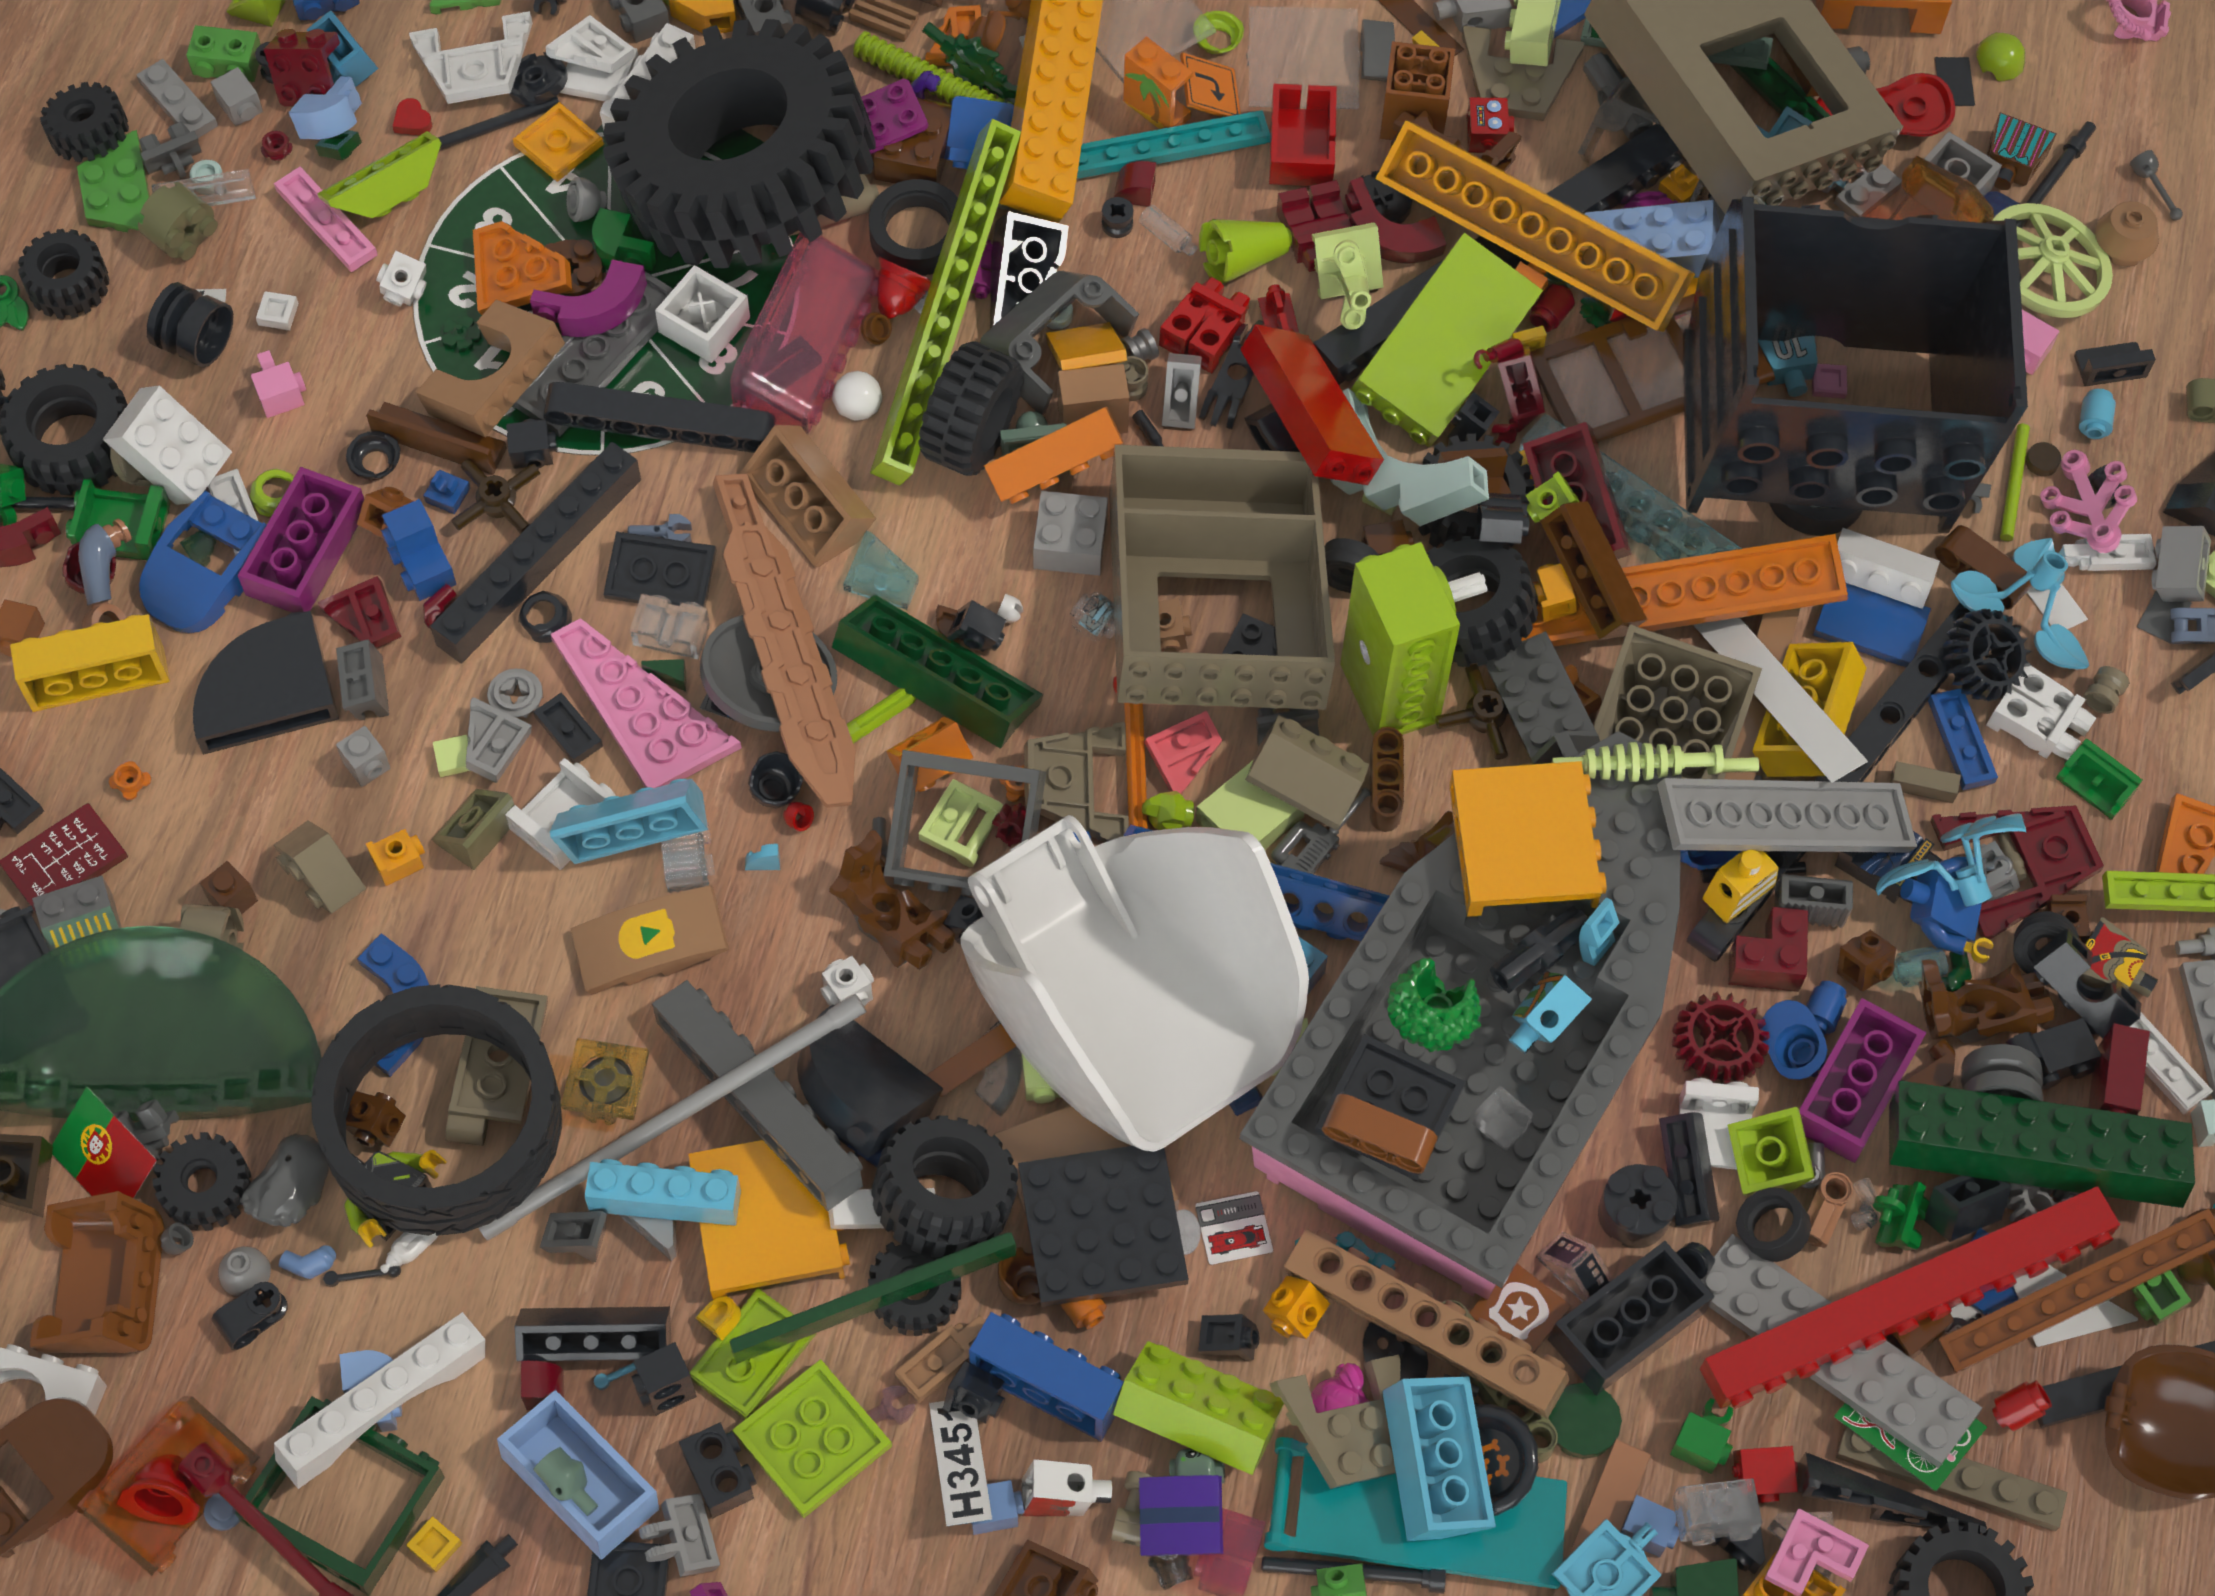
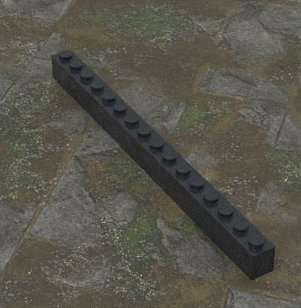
[1314,122,1687,385]

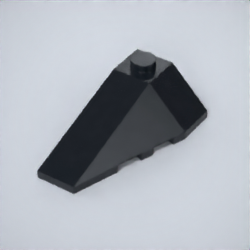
[2163,452,2215,537]

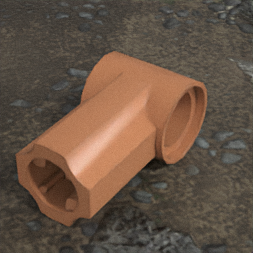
[1807,1172,1853,1248]

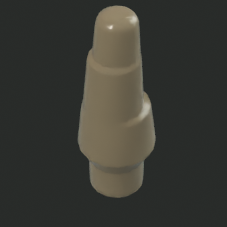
[1999,833,2027,881]

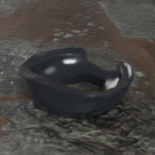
[346,431,400,480]
[518,591,572,643]

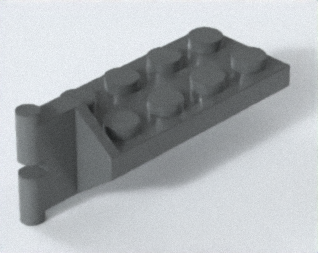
[1485,631,1600,764]

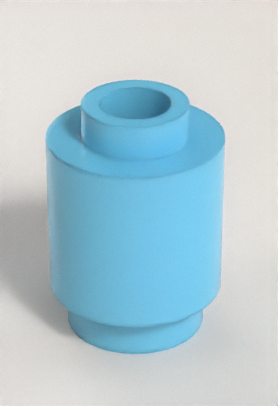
[2079,389,2116,439]

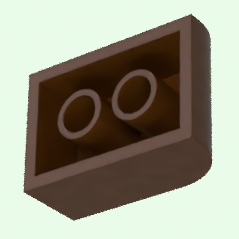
[874,98,952,184]

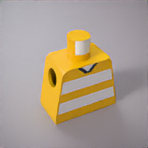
[1702,850,1779,924]

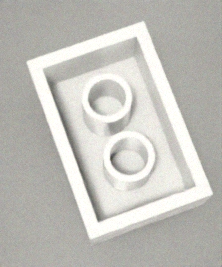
[103,385,232,505]

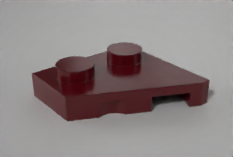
[318,576,402,648]

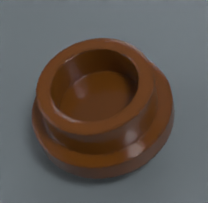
[860,312,892,345]

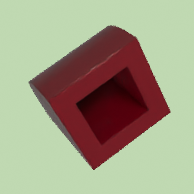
[1113,161,1156,207]
[521,1361,564,1411]

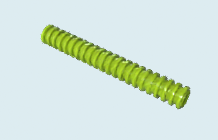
[853,31,1013,104]

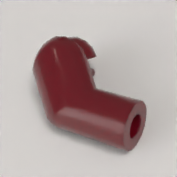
[423,584,457,629]

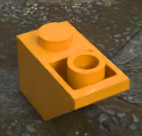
[668,0,736,33]

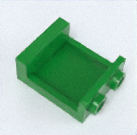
[66,479,171,561]

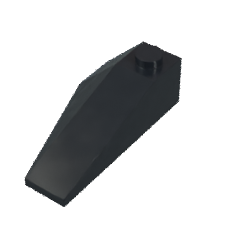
[990,212,1069,329]

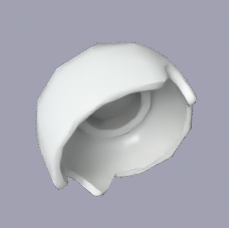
[832,371,882,421]

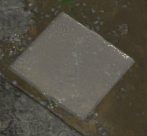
[1095,0,1217,83]
[1246,6,1361,109]

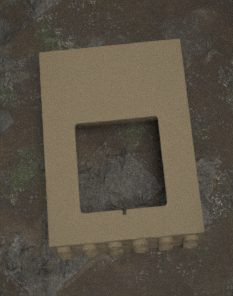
[1584,0,1903,214]
[1109,445,1335,710]

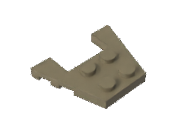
[1462,26,1584,121]
[1024,722,1129,842]
[1270,1354,1400,1489]

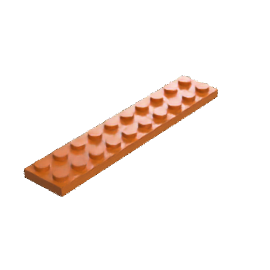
[1521,534,1848,647]

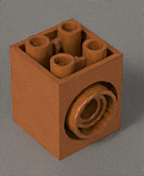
[1379,41,1455,140]

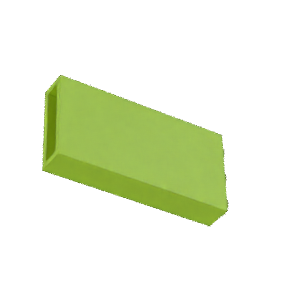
[1350,232,1543,448]

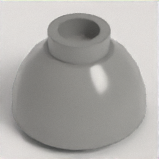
[567,177,607,222]
[218,1246,271,1297]

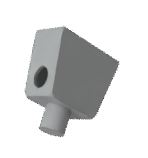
[1433,0,1512,32]

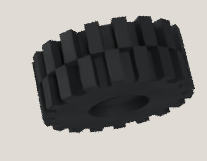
[40,82,129,162]
[152,1132,252,1231]
[868,1241,962,1336]

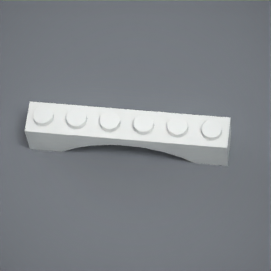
[274,1312,485,1489]

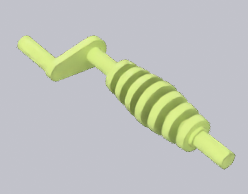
[1552,742,1759,782]

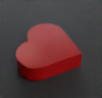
[392,98,433,136]

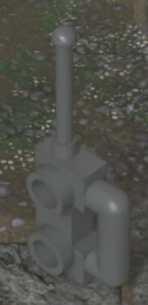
[1271,788,1371,875]

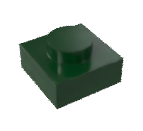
[315,130,362,160]

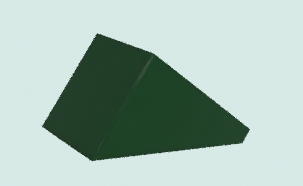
[641,659,686,692]

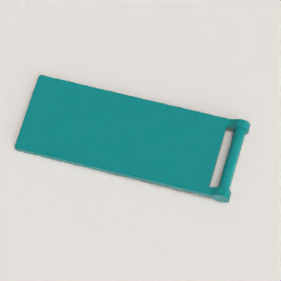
[1264,1437,1567,1589]

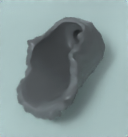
[240,1133,329,1227]

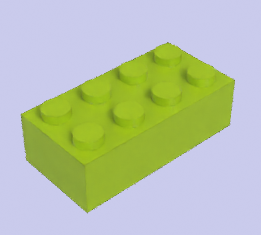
[1113,1341,1284,1475]

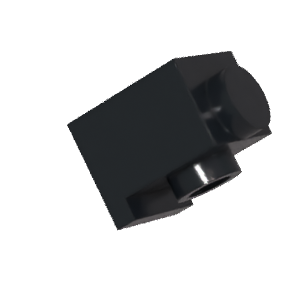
[1447,392,1500,442]
[946,600,1006,652]
[943,1361,1006,1424]

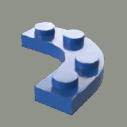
[357,933,429,1077]

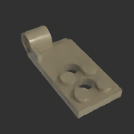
[446,986,548,1146]

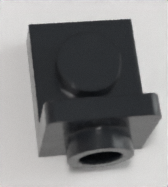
[1198,1314,1260,1361]

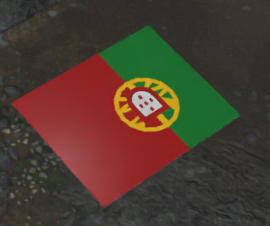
[52,1086,157,1198]

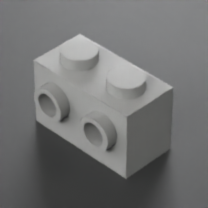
[2152,526,2211,602]

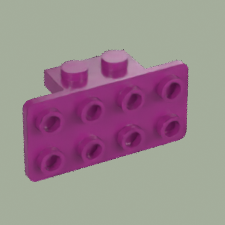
[861,79,929,154]

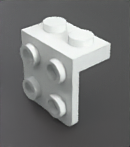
[1679,1078,1759,1170]

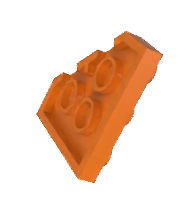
[473,221,572,315]

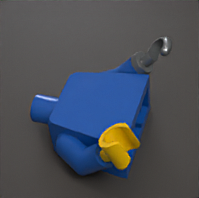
[1900,855,2013,963]

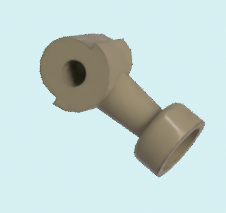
[1111,1471,1153,1547]

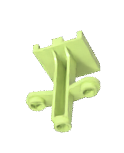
[1312,222,1384,330]

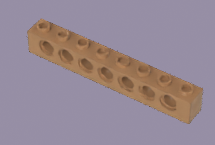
[1283,1229,1570,1419]

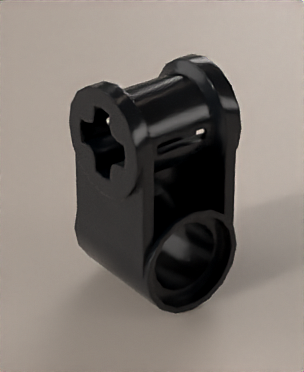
[211,1282,288,1350]

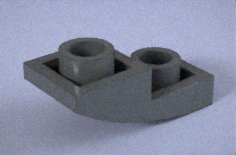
[1360,19,1395,81]

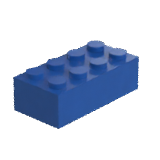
[969,1312,1124,1442]

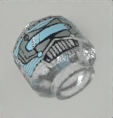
[1070,592,1115,642]

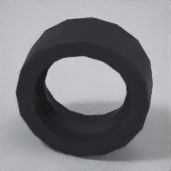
[1736,1187,1811,1262]

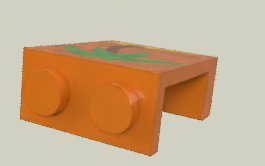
[1123,36,1193,129]

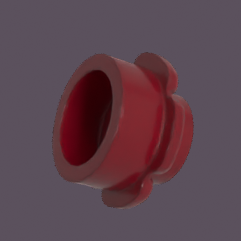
[261,131,293,161]

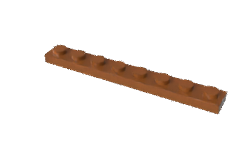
[1938,1208,2215,1374]

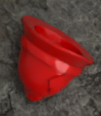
[877,257,931,319]
[117,1454,200,1525]

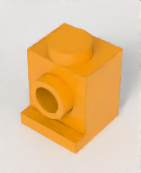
[1534,563,1577,622]
[366,829,425,886]

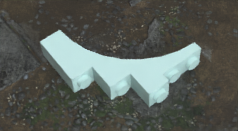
[1330,388,1489,526]

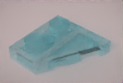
[843,531,919,610]

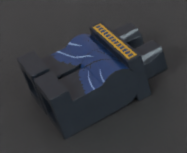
[1835,831,1943,904]

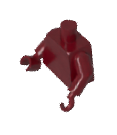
[1473,338,1546,444]

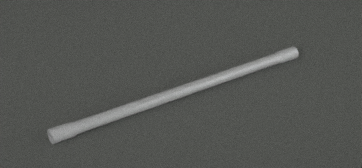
[479,993,867,1241]

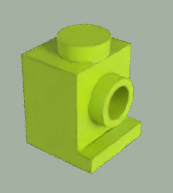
[1525,472,1580,523]

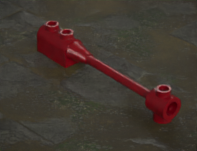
[178,1442,354,1596]

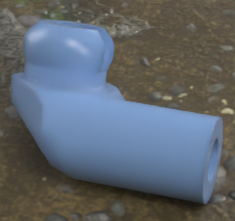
[279,1245,336,1279]

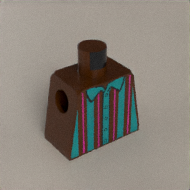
[1987,112,2057,190]

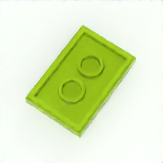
[689,1288,817,1419]

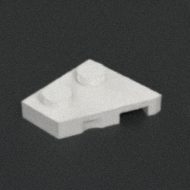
[546,15,635,73]

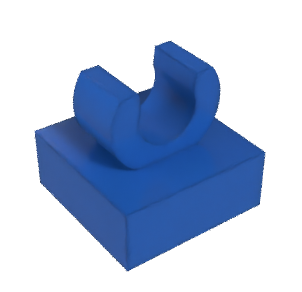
[423,470,471,514]

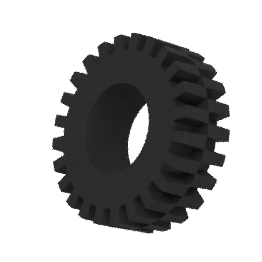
[603,19,876,268]

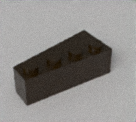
[0,1134,53,1218]

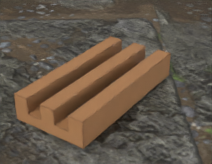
[849,0,919,41]

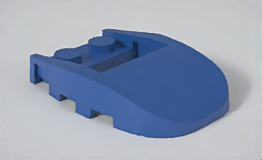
[139,491,267,633]

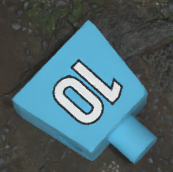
[1758,336,1818,397]

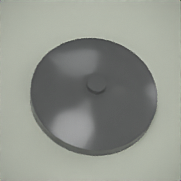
[700,615,837,732]

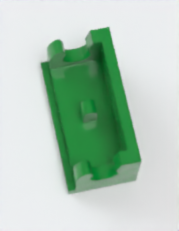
[2056,738,2143,820]

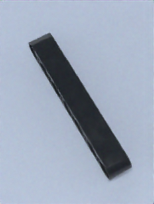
[543,382,776,453]

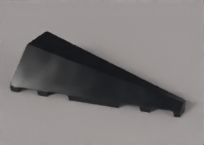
[1797,1452,1987,1535]

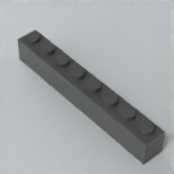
[652,980,863,1211]

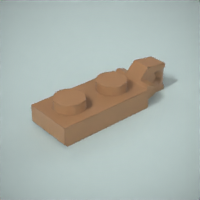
[894,1315,985,1403]

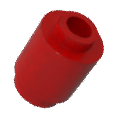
[1992,1380,2052,1432]

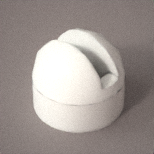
[997,594,1023,623]

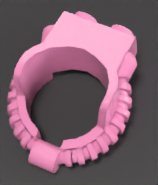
[2107,0,2171,42]

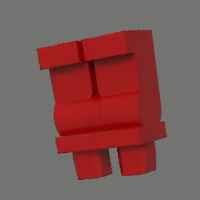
[1159,277,1250,374]

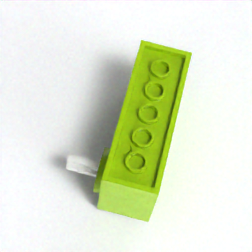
[1340,542,1487,737]

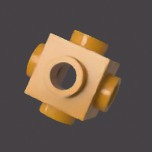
[1262,1275,1330,1339]

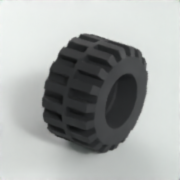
[18,229,110,319]

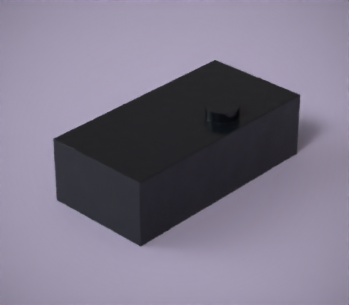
[1547,1241,1715,1396]

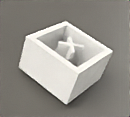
[655,265,750,363]

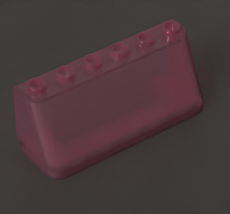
[731,232,880,435]

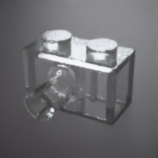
[1672,1478,1762,1546]

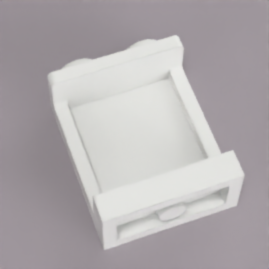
[505,758,616,870]

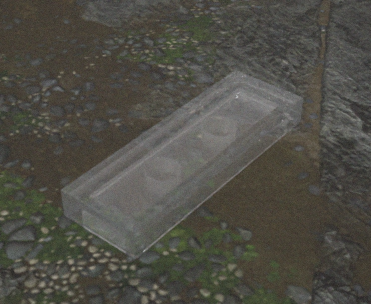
[152,169,256,206]

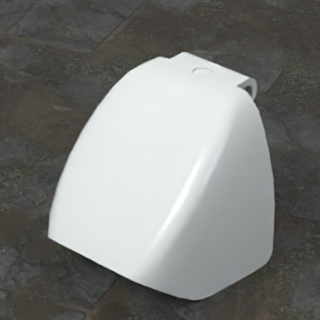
[960,815,1309,1152]

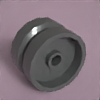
[1961,1044,2043,1101]

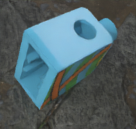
[1509,972,1592,1054]

